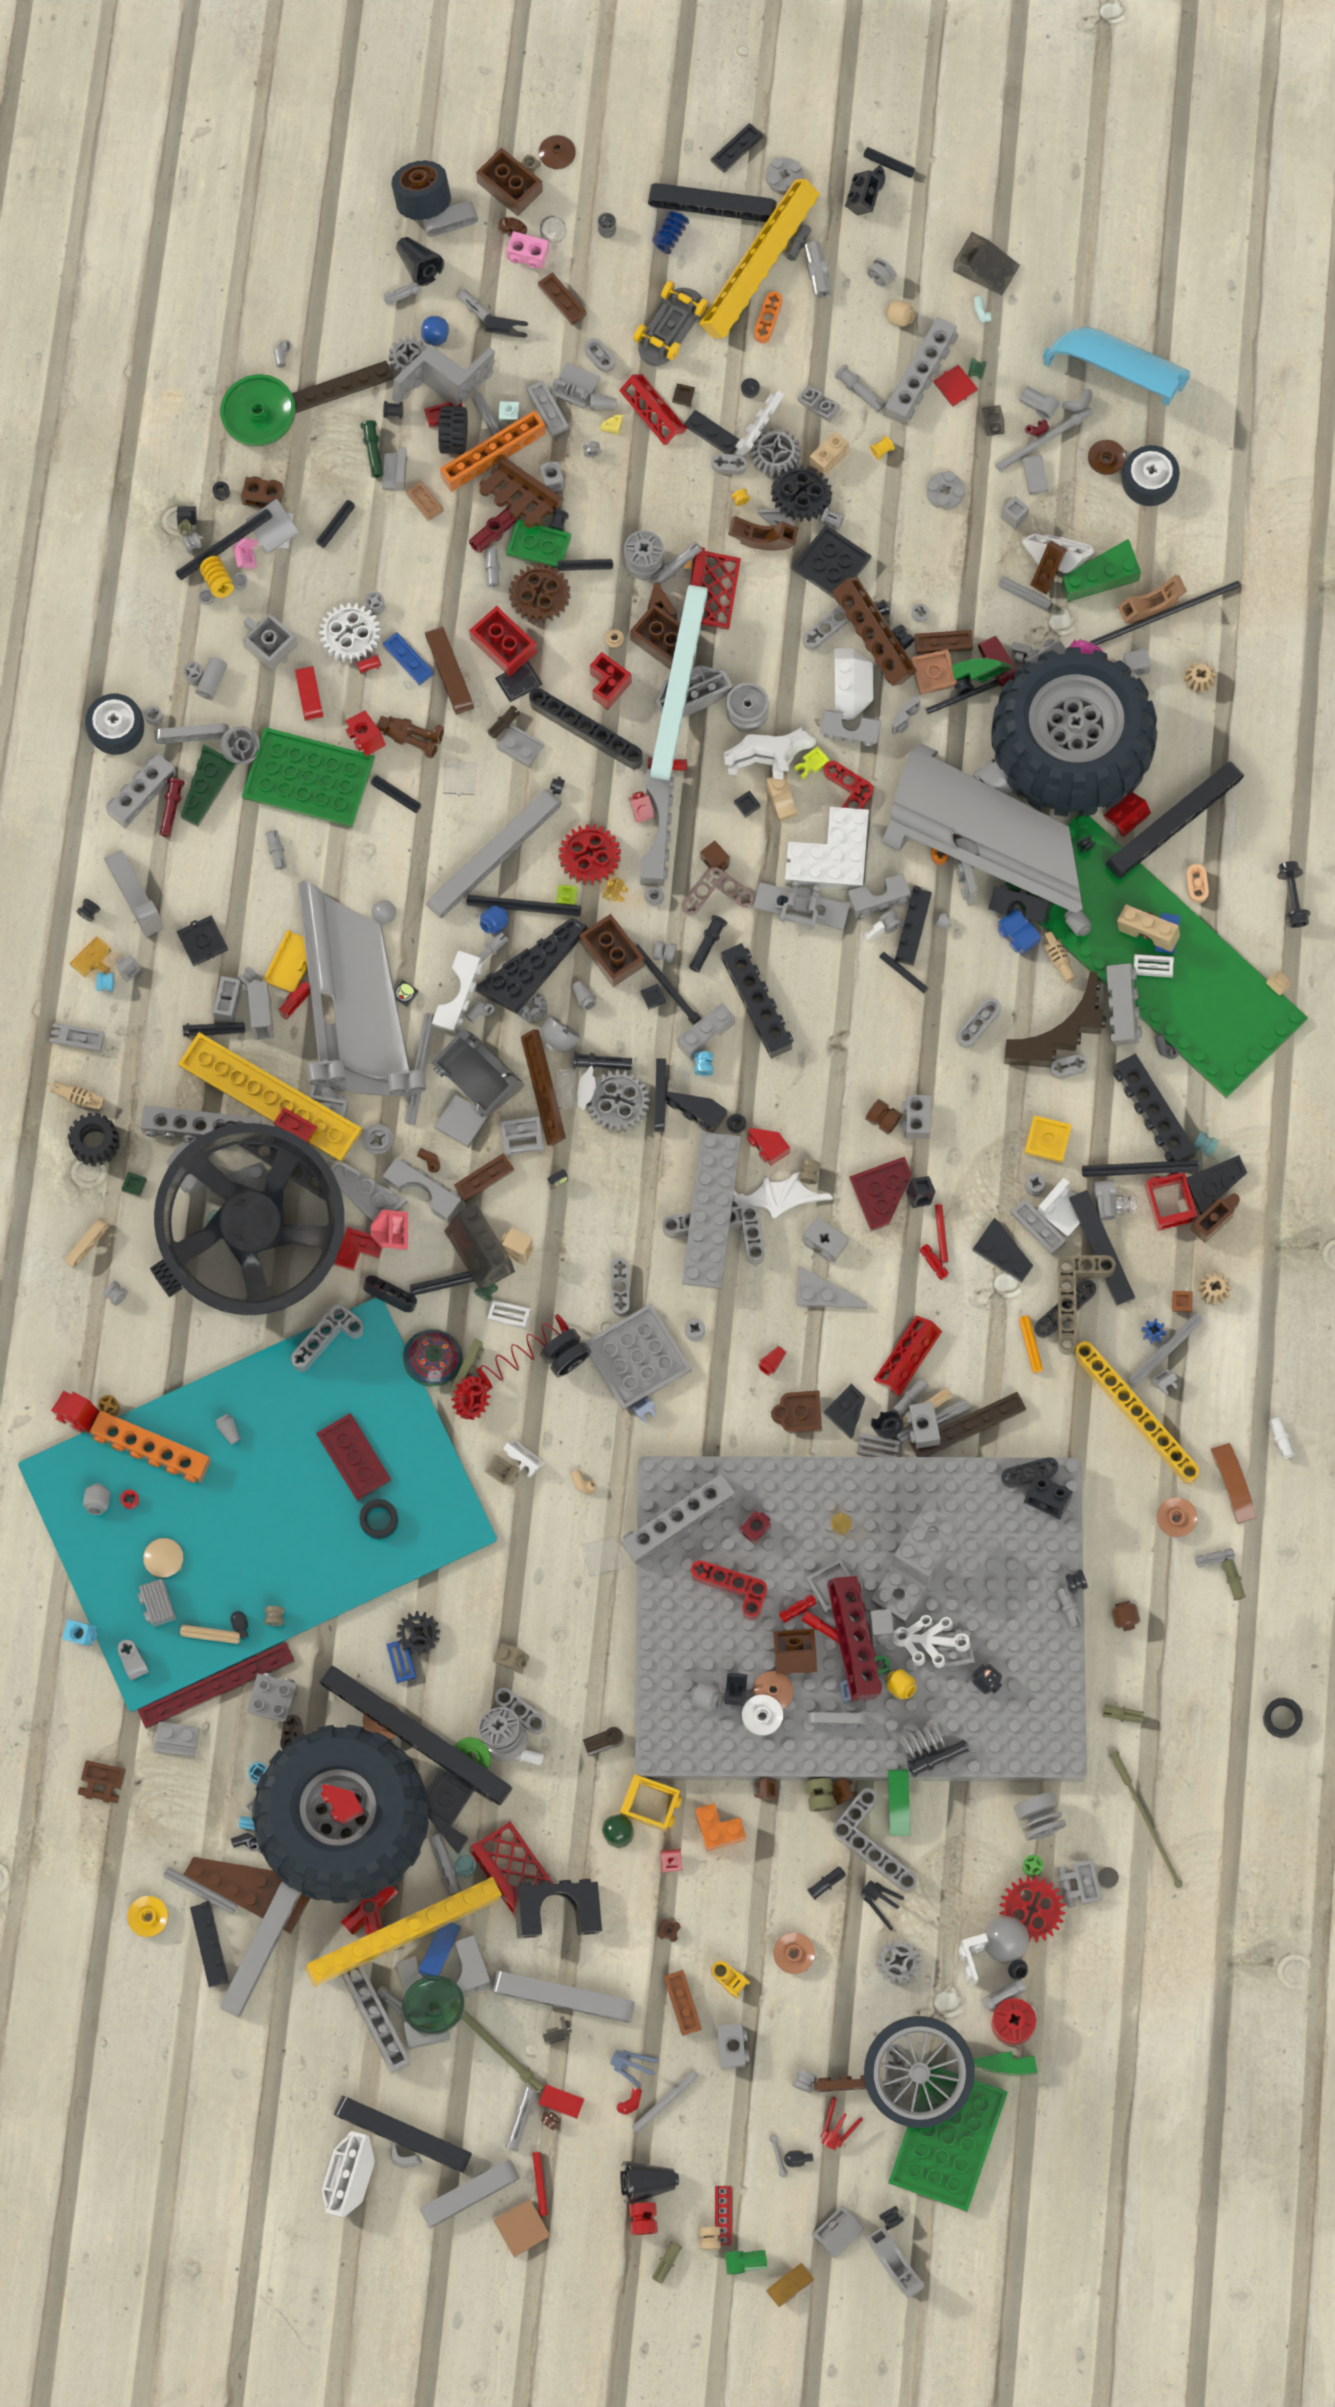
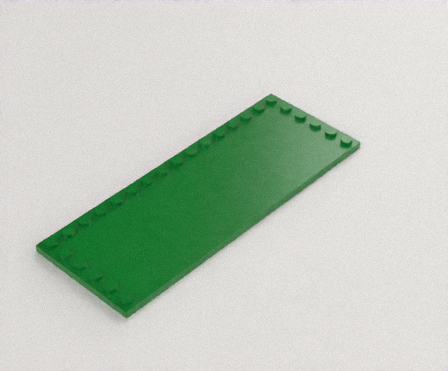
[1004,813,1308,1099]

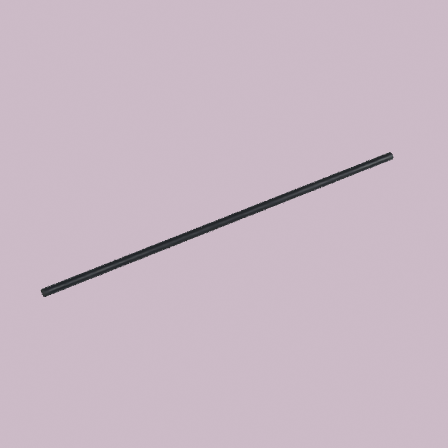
[925,581,1241,714]

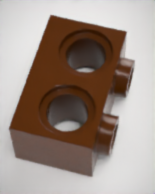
[241,476,284,508]

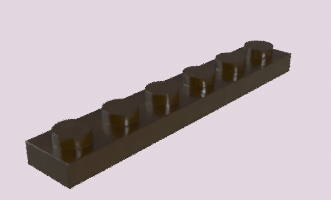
[292,360,393,414]
[910,1391,1026,1457]

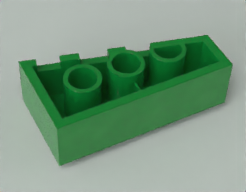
[1061,539,1141,602]

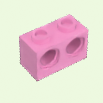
[506,231,549,269]

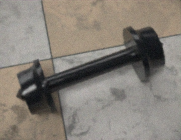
[1277,861,1311,928]

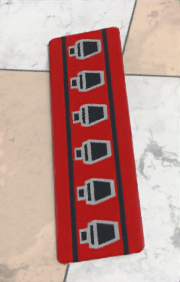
[715,2186,732,2246]

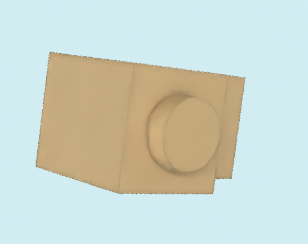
[766,773,798,821]

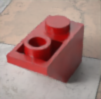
[747,1128,790,1166]
[320,1784,364,1825]

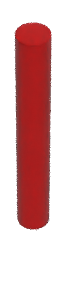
[935,1204,949,1263]
[532,2152,548,2216]

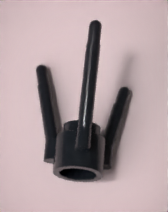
[861,1880,904,1931]

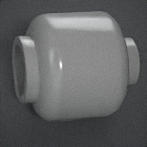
[83,1484,110,1515]
[690,1682,722,1712]

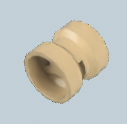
[700,2227,721,2250]

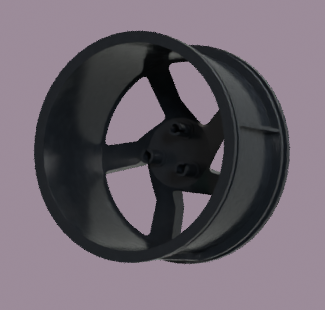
[154,1123,345,1315]

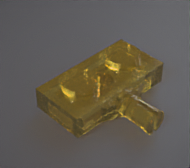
[70,936,111,978]

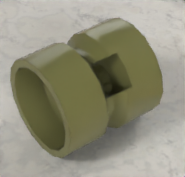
[806,1778,835,1812]

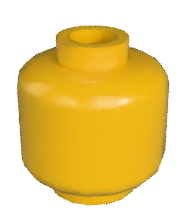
[886,1669,917,1700]

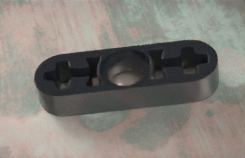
[363,1275,417,1313]
[1001,1457,1058,1488]

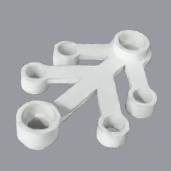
[893,1615,971,1668]

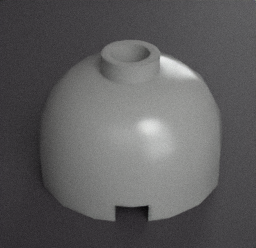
[220,726,260,765]
[541,1015,580,1052]

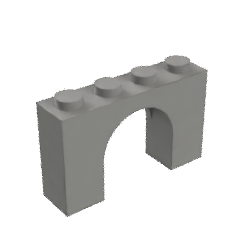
[396,1935,491,2014]

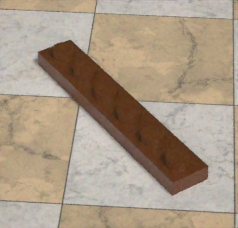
[521,1029,566,1146]

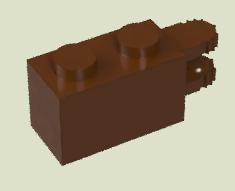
[1191,1193,1240,1243]

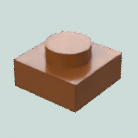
[1172,1291,1193,1313]

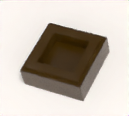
[672,383,695,407]

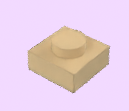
[1266,971,1293,996]

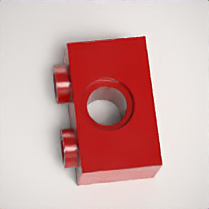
[345,710,386,756]

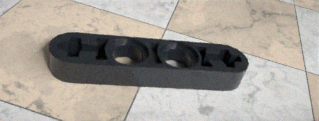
[655,1058,666,1132]
[1034,1280,1096,1338]

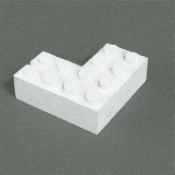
[785,807,869,890]

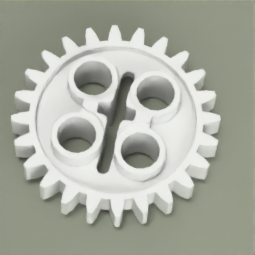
[319,603,381,663]

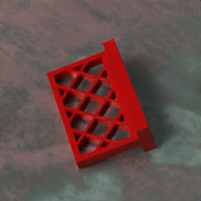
[689,547,741,630]
[469,1821,554,1917]

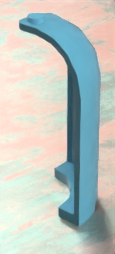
[1043,327,1190,406]

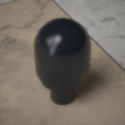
[230,1611,249,1639]
[784,2150,814,2168]

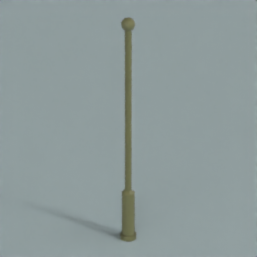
[1109,1751,1182,1888]

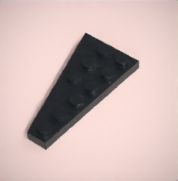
[475,918,588,1014]

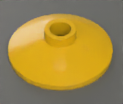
[127,1896,168,1937]

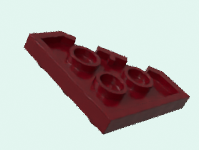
[849,1156,912,1232]

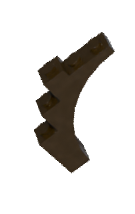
[1004,972,1106,1068]

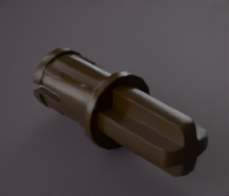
[487,706,520,739]

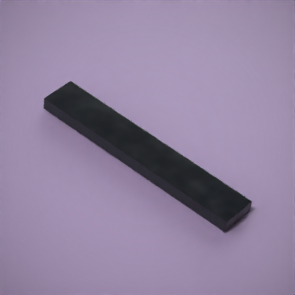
[1069,1190,1135,1306]

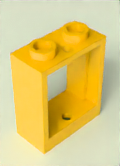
[620,1774,683,1832]

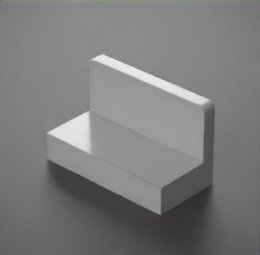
[382,447,407,490]
[812,2206,864,2258]

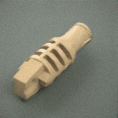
[1043,931,1076,983]
[50,1081,105,1111]

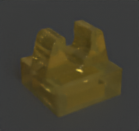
[602,878,628,902]

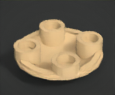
[143,1538,183,1578]

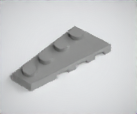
[330,1161,408,1222]

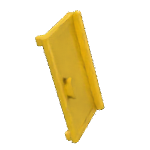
[263,930,307,993]

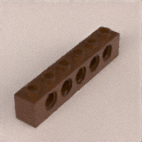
[832,577,917,686]

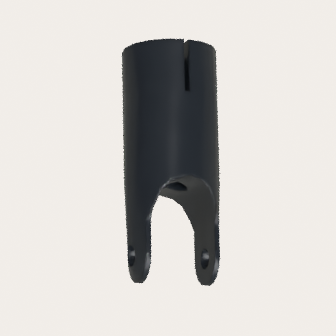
[485,315,528,338]

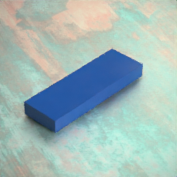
[382,632,434,686]
[418,1923,461,1980]

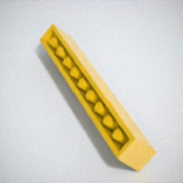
[699,179,820,338]
[305,1877,502,1987]

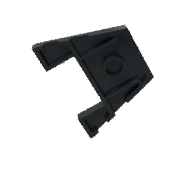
[426,1770,493,1854]

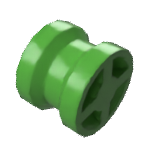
[1022,1855,1044,1878]

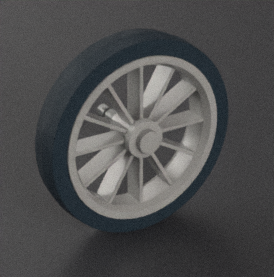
[864,2016,975,2128]

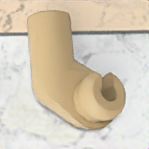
[571,1470,597,1494]

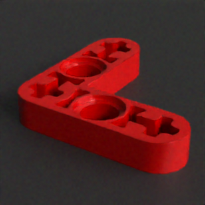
[824,761,873,809]

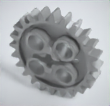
[587,1070,650,1133]

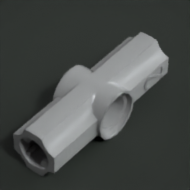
[805,241,831,299]

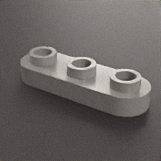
[957,998,1001,1047]

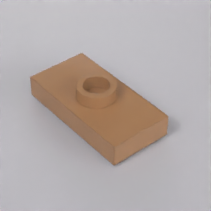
[406,481,444,522]

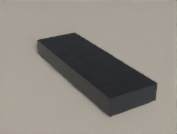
[711,123,763,173]

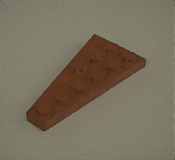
[183,1857,311,1934]

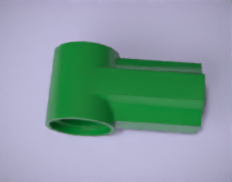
[724,2250,767,2275]

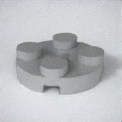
[766,157,803,194]
[927,471,965,510]

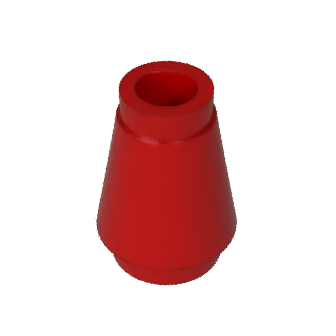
[758,1346,786,1376]

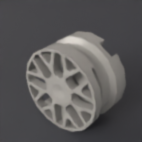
[866,258,896,287]

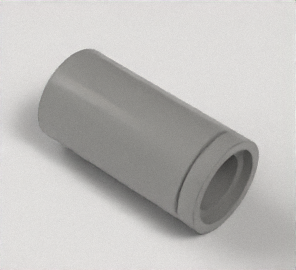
[195,657,227,700]

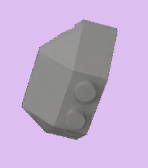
[656,665,733,718]

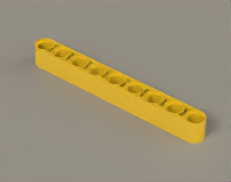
[1075,1341,1199,1484]

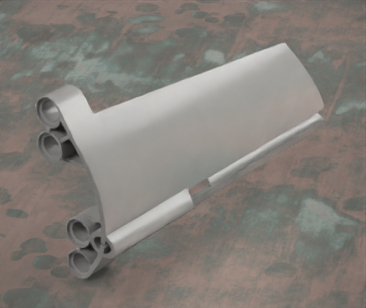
[883,743,1083,913]
[298,881,426,1096]

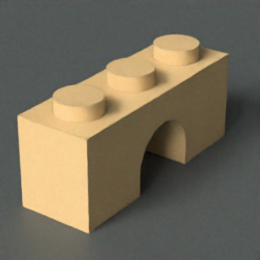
[1117,905,1180,952]

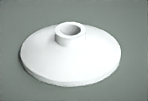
[742,1695,783,1736]

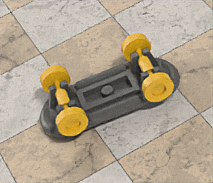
[633,280,709,366]

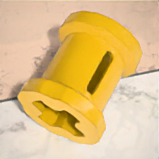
[870,435,895,460]

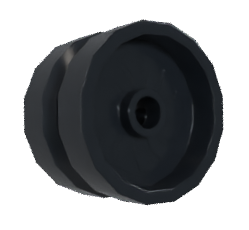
[540,1328,591,1377]

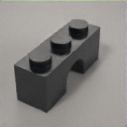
[988,885,1053,924]

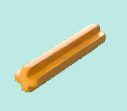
[1019,1315,1043,1373]

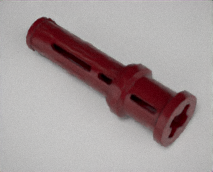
[159,778,185,837]

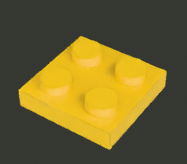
[1024,1115,1072,1163]

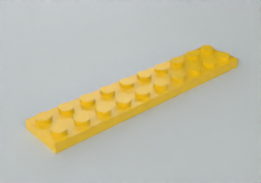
[178,1033,362,1162]

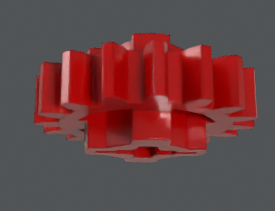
[451,1376,491,1420]

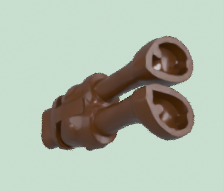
[377,716,444,759]

